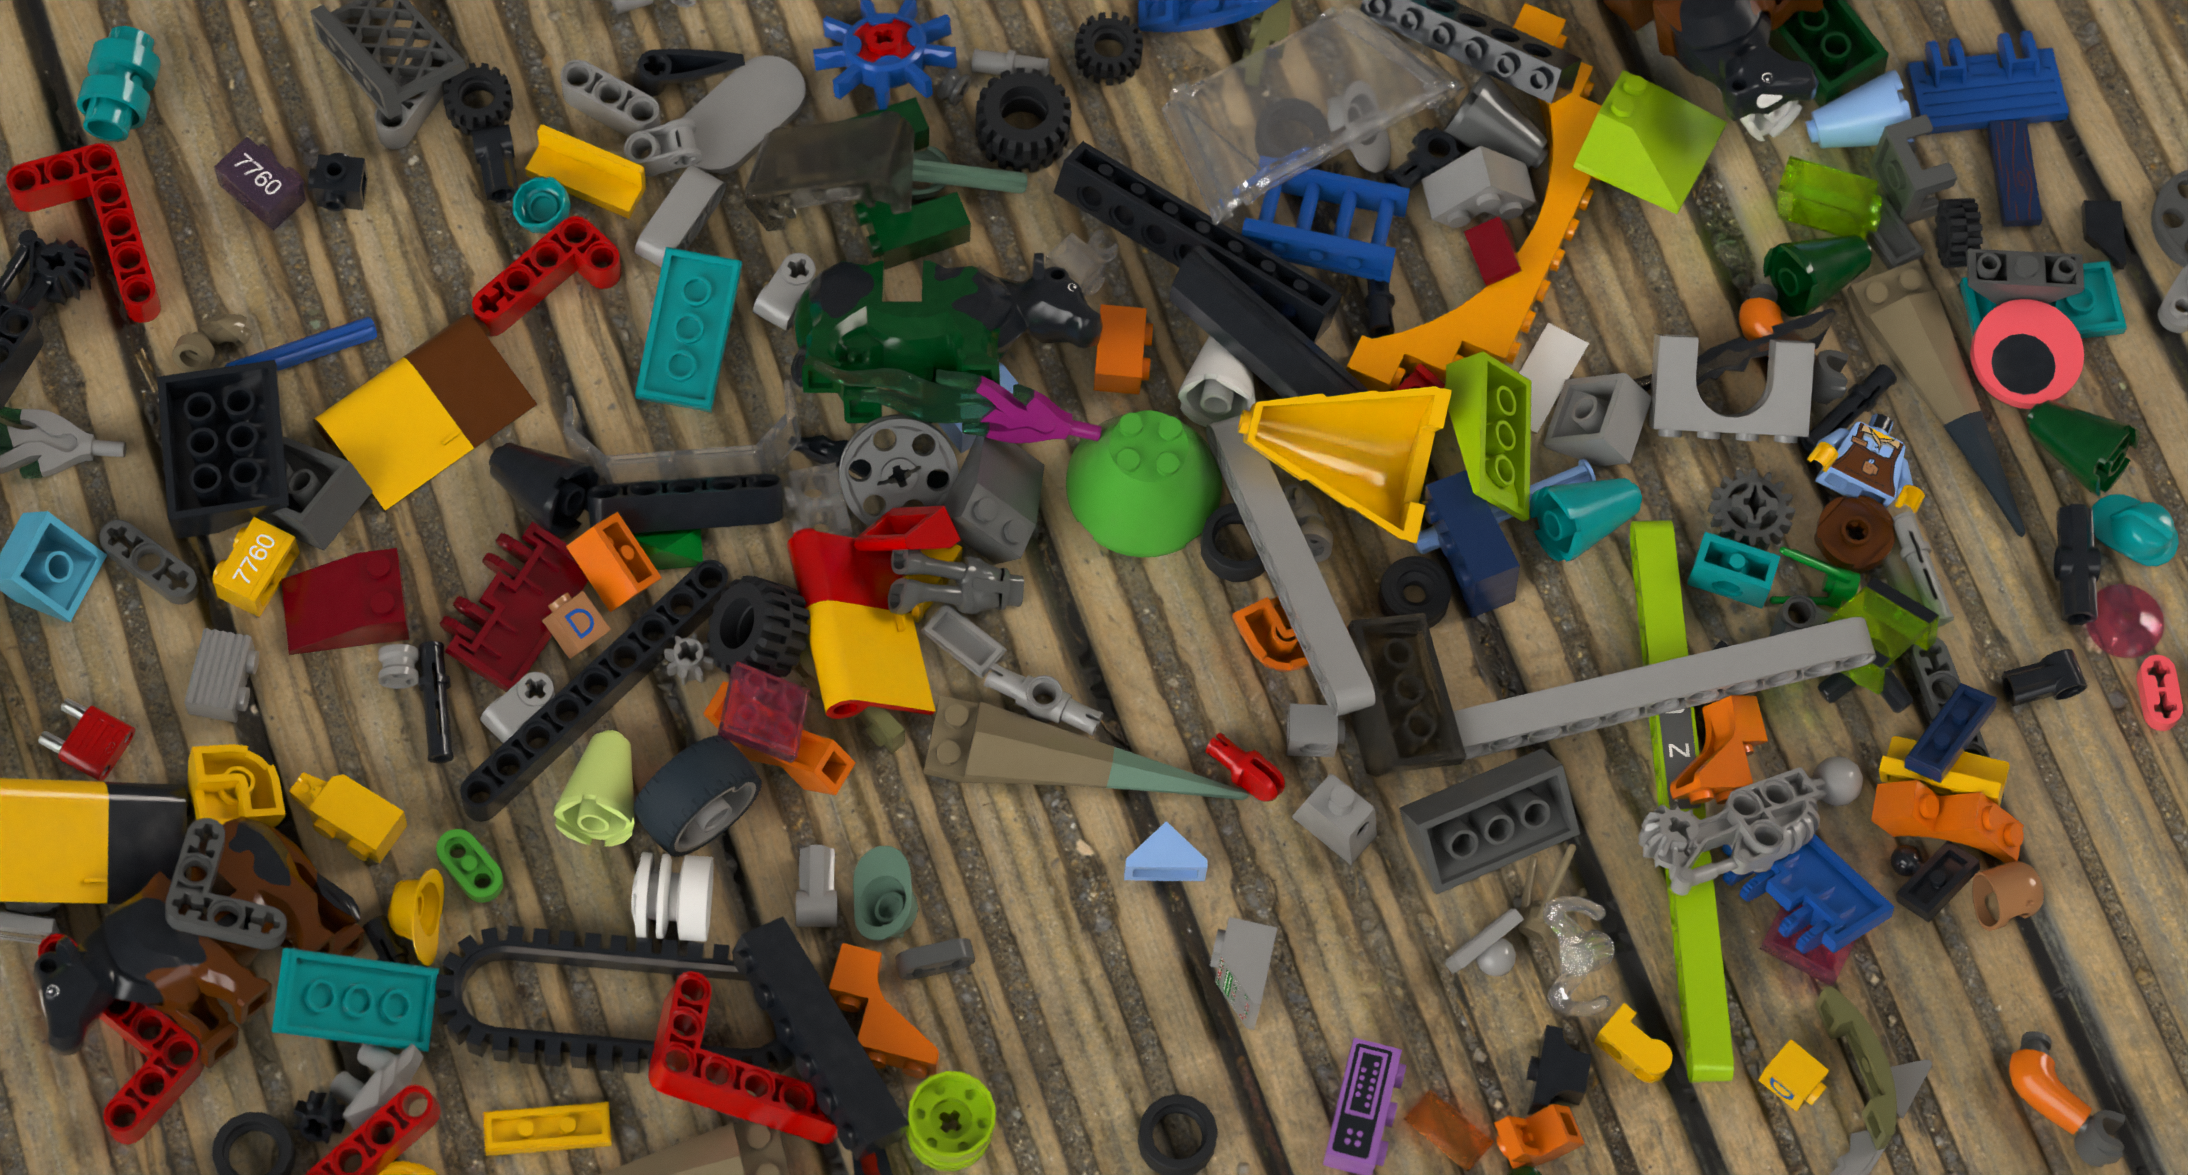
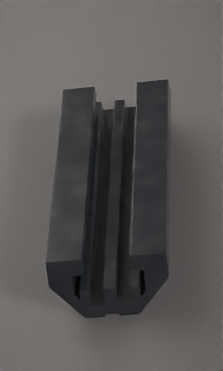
[1169,245,1369,398]

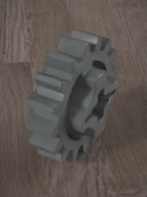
[1708,468,1795,551]

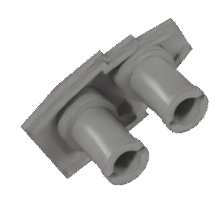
[330,1044,423,1130]

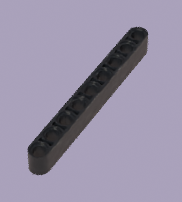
[460,560,729,822]

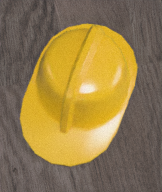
[388,868,444,966]

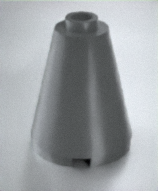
[1443,73,1550,170]

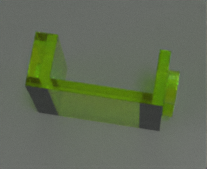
[1823,577,1939,695]

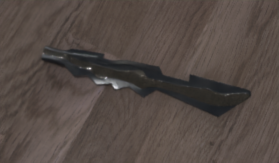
[1634,308,1836,391]

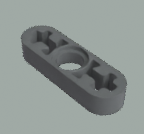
[99,520,199,605]

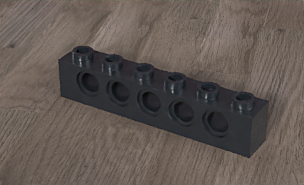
[1358,0,1582,104]

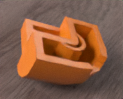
[1232,596,1309,673]

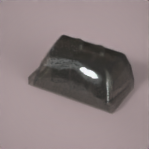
[1346,613,1467,777]

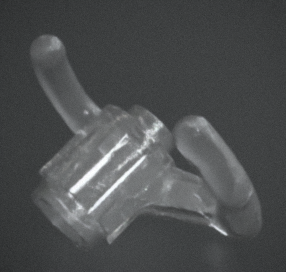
[1543,896,1614,1017]

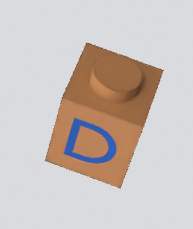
[542,591,611,659]

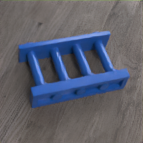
[1242,158,1410,283]

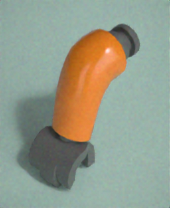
[1739,283,1848,405]
[2009,1031,2125,1167]

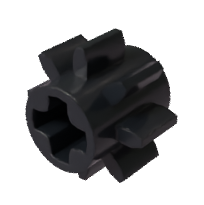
[293,1090,346,1144]

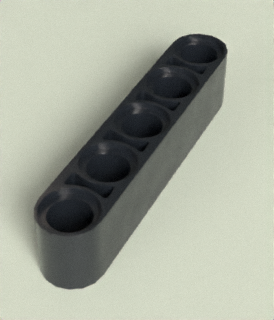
[587,473,784,533]

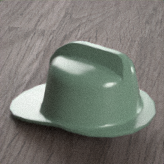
[853,846,918,940]

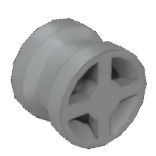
[378,644,419,689]

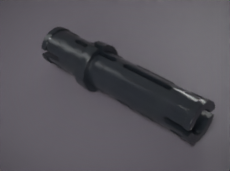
[1801,364,1897,454]
[418,641,454,763]

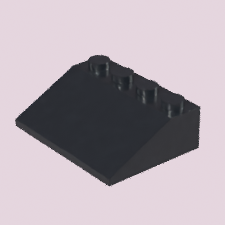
[157,360,290,539]

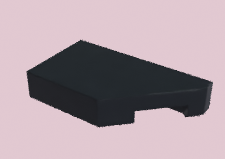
[2081,200,2126,270]

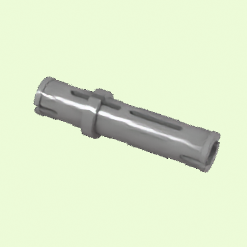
[1892,511,1954,628]

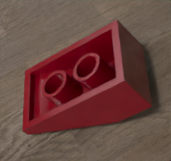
[281,548,410,655]

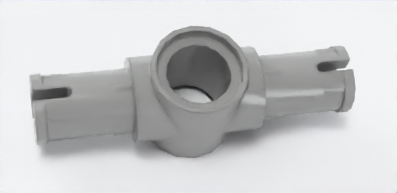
[984,663,1104,736]

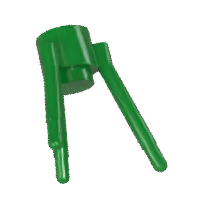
[1769,547,1861,609]

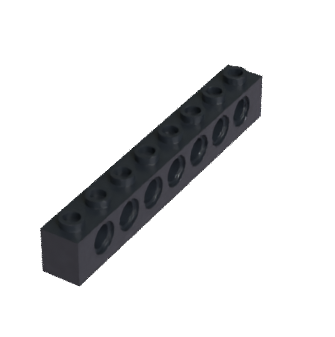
[1053,141,1343,343]

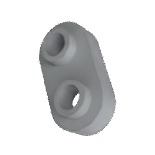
[2158,265,2188,333]

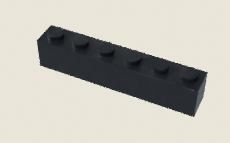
[732,916,909,1161]

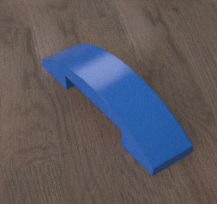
[1138,0,1279,32]

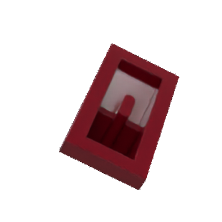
[1464,216,1522,287]

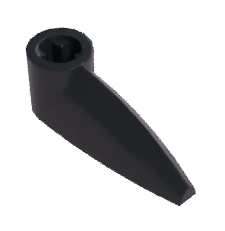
[633,49,745,97]

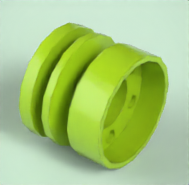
[906,1071,996,1172]

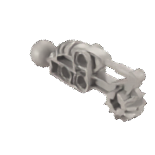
[1638,756,1863,896]

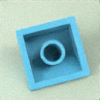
[0,511,107,622]

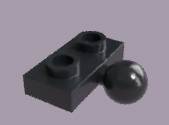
[1891,840,1980,923]

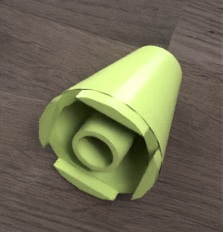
[553,730,635,846]

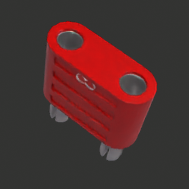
[38,698,135,781]

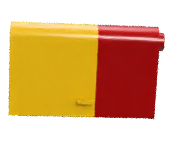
[787,528,936,719]

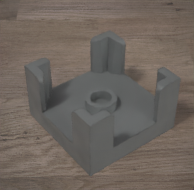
[1870,114,1957,225]

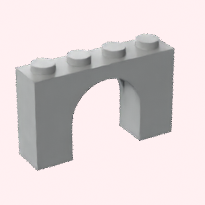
[1648,333,1815,443]

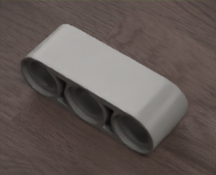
[374,44,450,149]
[561,59,661,137]
[635,165,726,267]

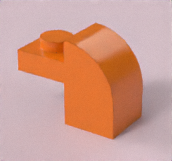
[1494,1104,1585,1169]

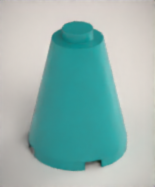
[1529,478,1642,562]

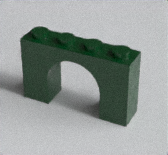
[826,97,971,270]

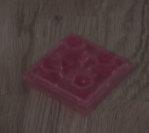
[717,662,810,763]

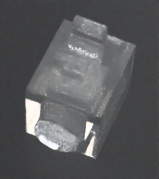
[1045,230,1119,296]

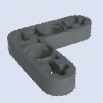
[165,818,287,950]

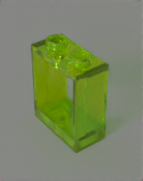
[1777,156,1883,241]

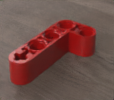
[472,216,621,337]

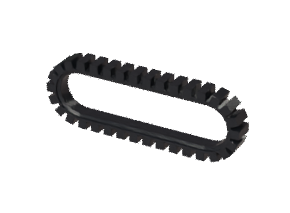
[436,926,793,1080]

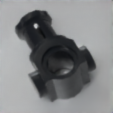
[1383,126,1460,196]

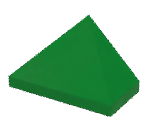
[632,529,703,570]

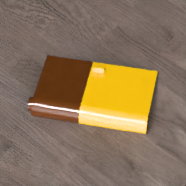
[313,313,537,512]

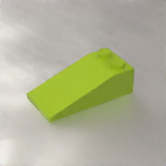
[1445,351,1532,522]

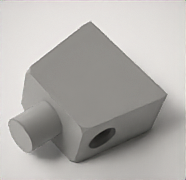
[1292,774,1377,865]

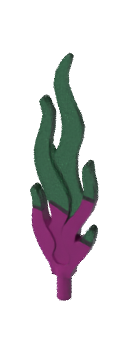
[813,360,1102,443]

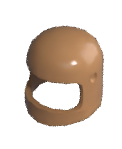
[1972,861,2044,931]

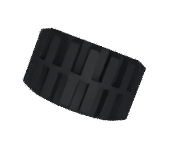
[975,68,1072,173]
[707,575,810,684]

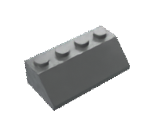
[1399,748,1580,895]

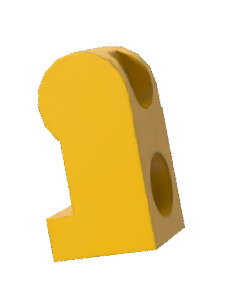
[1593,1003,1673,1083]

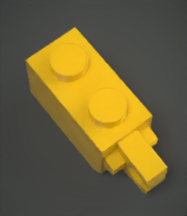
[289,772,408,864]

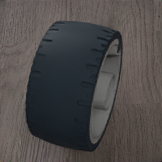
[634,735,762,857]

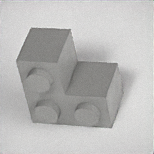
[1422,146,1536,228]

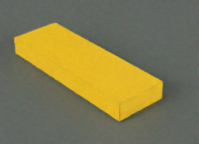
[483,1102,612,1156]

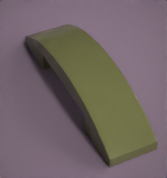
[1815,986,1897,1151]

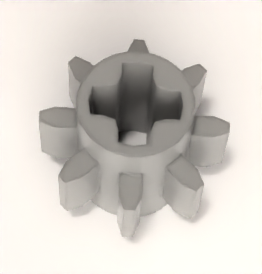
[664,633,714,686]

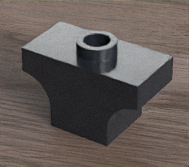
[1526,1025,1592,1115]

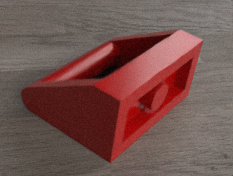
[854,506,961,552]

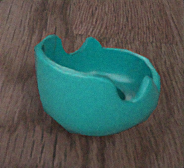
[513,177,571,234]

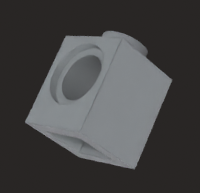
[1286,703,1345,758]

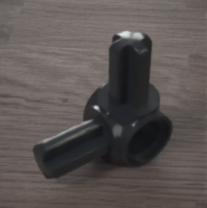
[1818,641,1913,713]

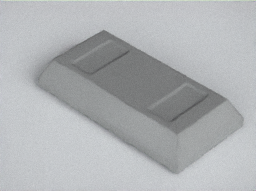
[920,603,1007,679]

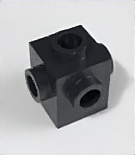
[308,153,368,211]

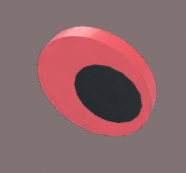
[1970,299,2084,409]

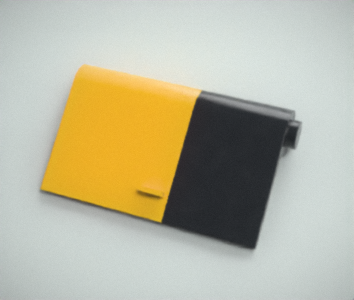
[0,778,192,905]

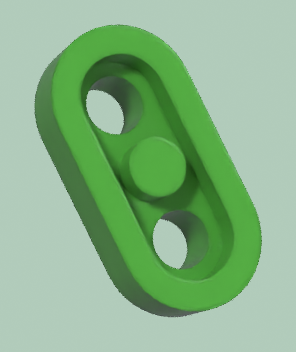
[436,829,503,903]

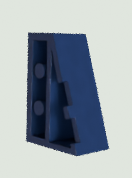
[1421,470,1520,618]

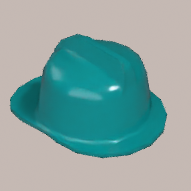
[2092,494,2179,566]

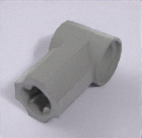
[796,845,837,927]

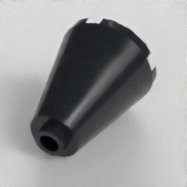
[489,443,601,537]

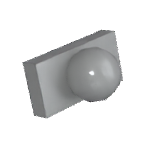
[1444,908,1524,977]

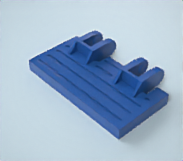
[1905,30,2069,135]
[1722,834,1895,954]

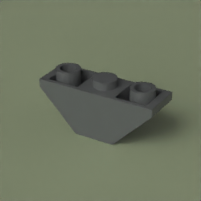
[1966,249,2084,306]

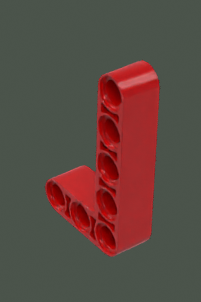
[6,143,161,323]
[38,933,204,1144]
[648,971,838,1144]
[304,1085,441,1175]

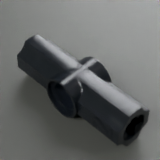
[2053,504,2101,625]

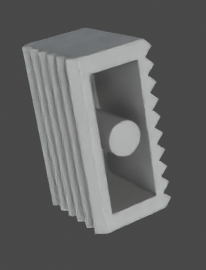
[184,628,260,722]

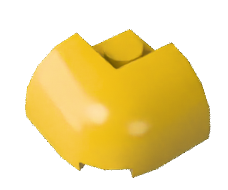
[187,744,286,828]

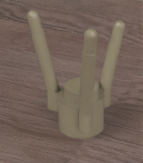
[1518,844,1587,942]

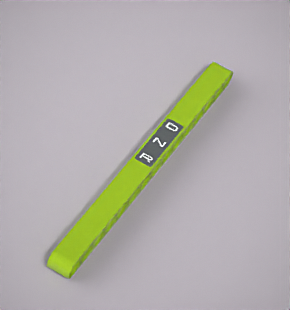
[1629,520,1734,1083]

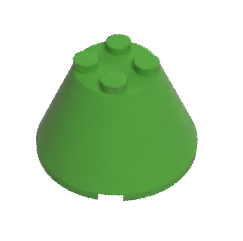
[1066,410,1222,558]

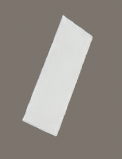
[1519,323,1589,433]

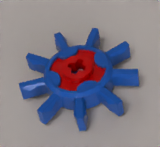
[813,0,957,110]

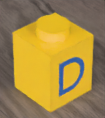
[1758,1039,1830,1112]

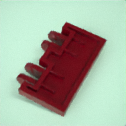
[439,521,589,692]

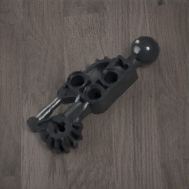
[0,229,95,410]

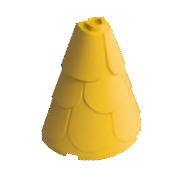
[1238,386,1452,544]

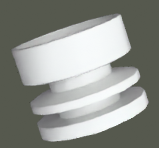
[631,852,714,942]

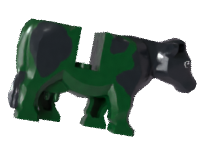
[790,253,1103,423]

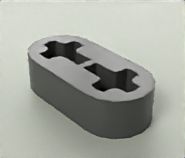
[895,938,975,980]

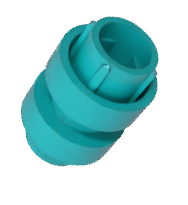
[77,26,161,142]

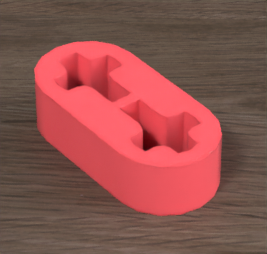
[2136,655,2183,731]

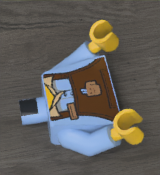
[1807,414,1925,513]

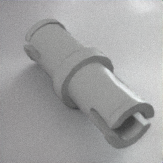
[972,48,1050,78]

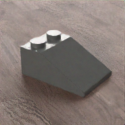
[944,423,1045,564]
[262,436,372,550]

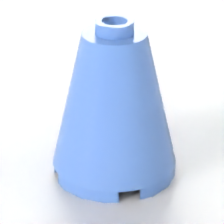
[1806,70,1914,148]

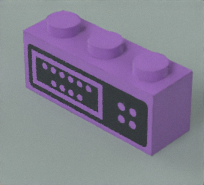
[1323,1038,1406,1175]

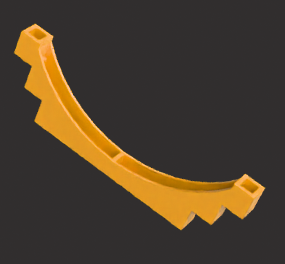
[1346,3,1602,392]

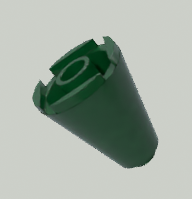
[1763,234,1872,317]
[2026,400,2140,496]

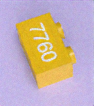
[212,517,300,618]

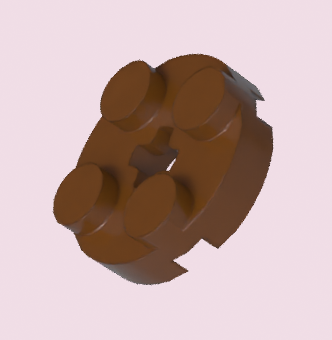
[1814,495,1895,574]

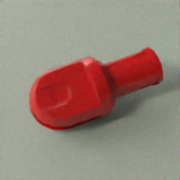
[1205,732,1285,802]

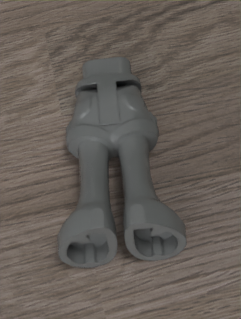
[888,549,1024,615]

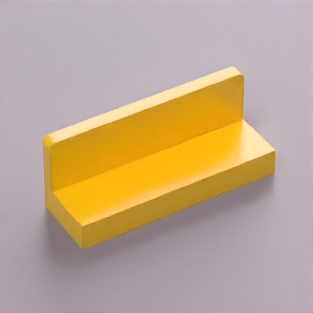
[525,124,646,219]
[1879,736,2010,806]

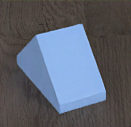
[1124,821,1207,881]

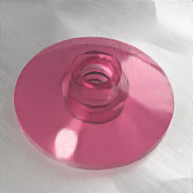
[2086,584,2164,658]

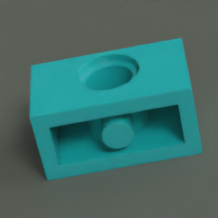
[1687,532,1781,609]

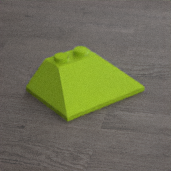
[1573,70,1727,214]

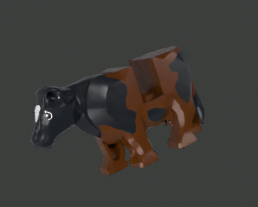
[1603,0,1823,121]
[33,816,365,1069]

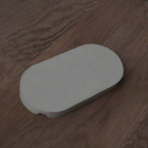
[682,55,806,175]

